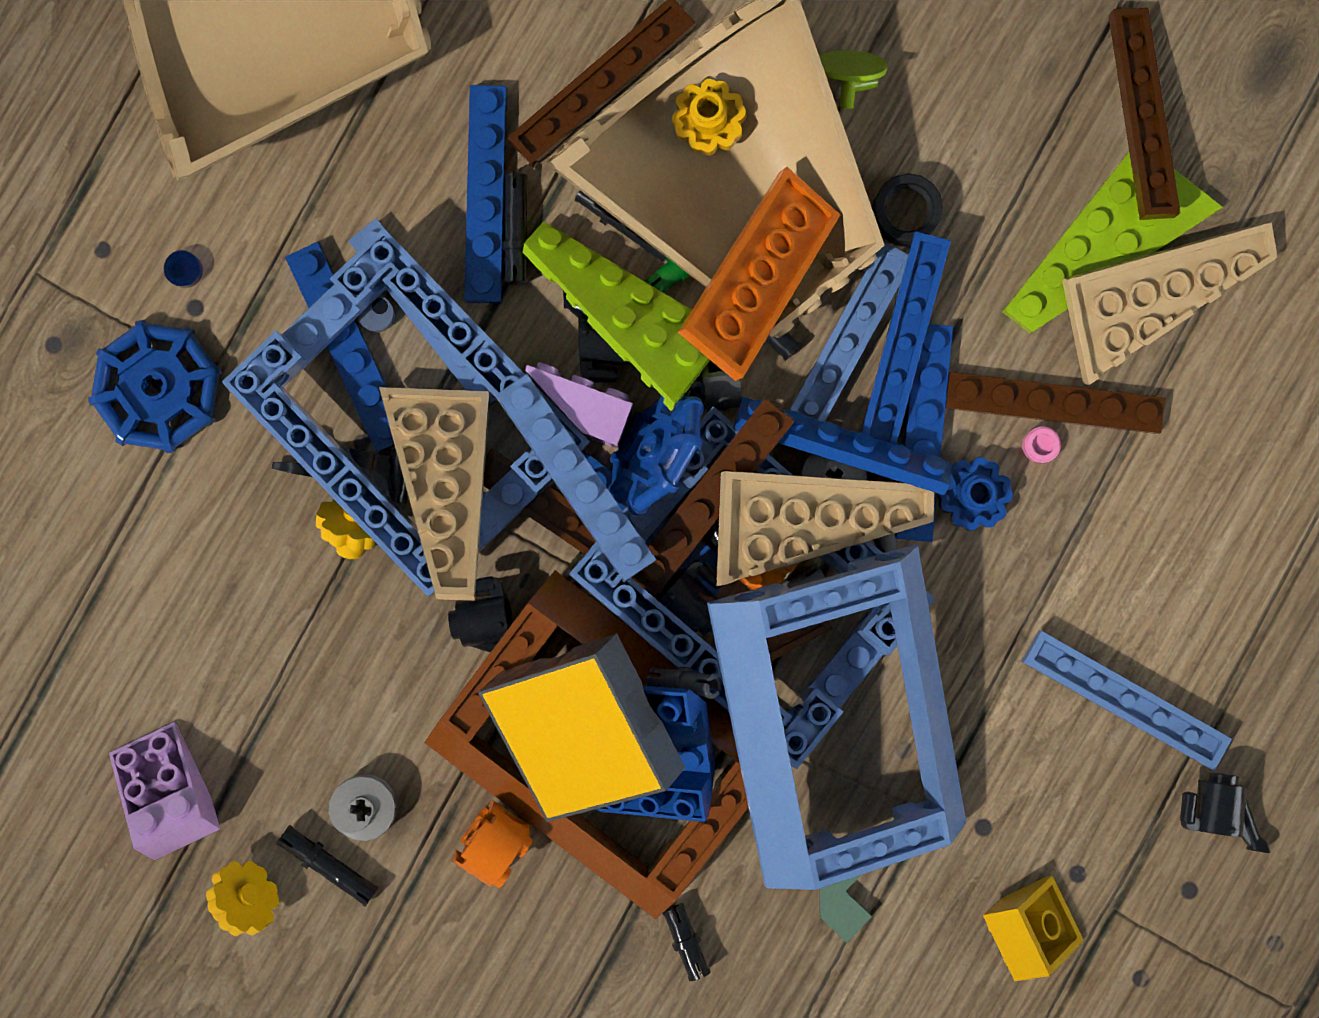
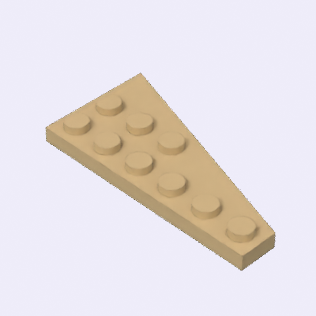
[1062,222,1278,385]
[379,387,490,601]
[717,471,934,586]

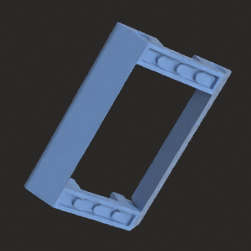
[222,228,590,597]
[569,406,935,769]
[707,544,966,890]

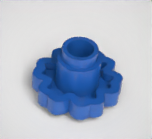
[937,457,1013,531]

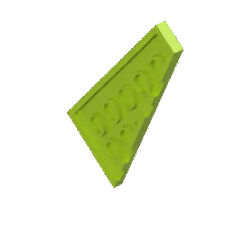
[1002,151,1223,334]
[522,221,710,412]

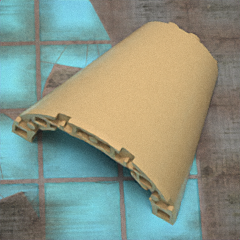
[122,0,431,181]
[547,0,885,338]

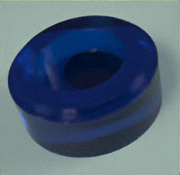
[164,250,203,288]

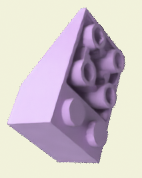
[525,362,634,449]
[109,722,220,860]

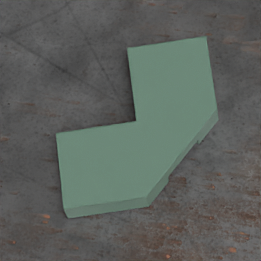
[819,875,872,943]

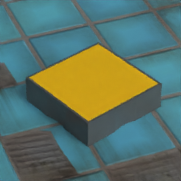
[478,633,685,822]

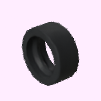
[872,173,943,247]

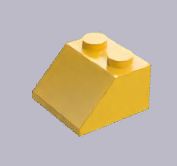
[983,875,1084,981]

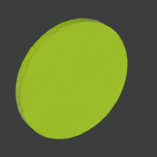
[819,50,887,109]

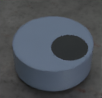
[358,296,395,332]

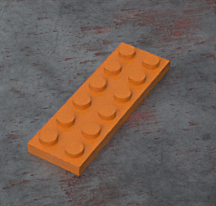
[678,167,841,381]

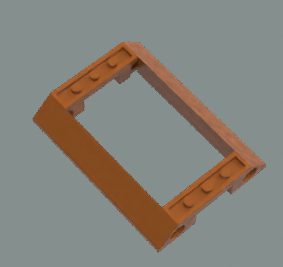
[424,570,748,919]

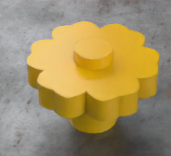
[672,79,746,156]
[315,499,376,559]
[206,861,279,936]

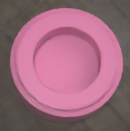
[1022,427,1061,463]

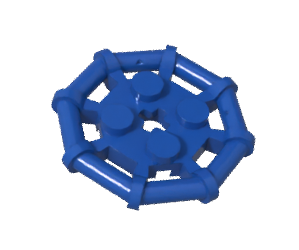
[88,320,223,453]
[608,395,704,515]

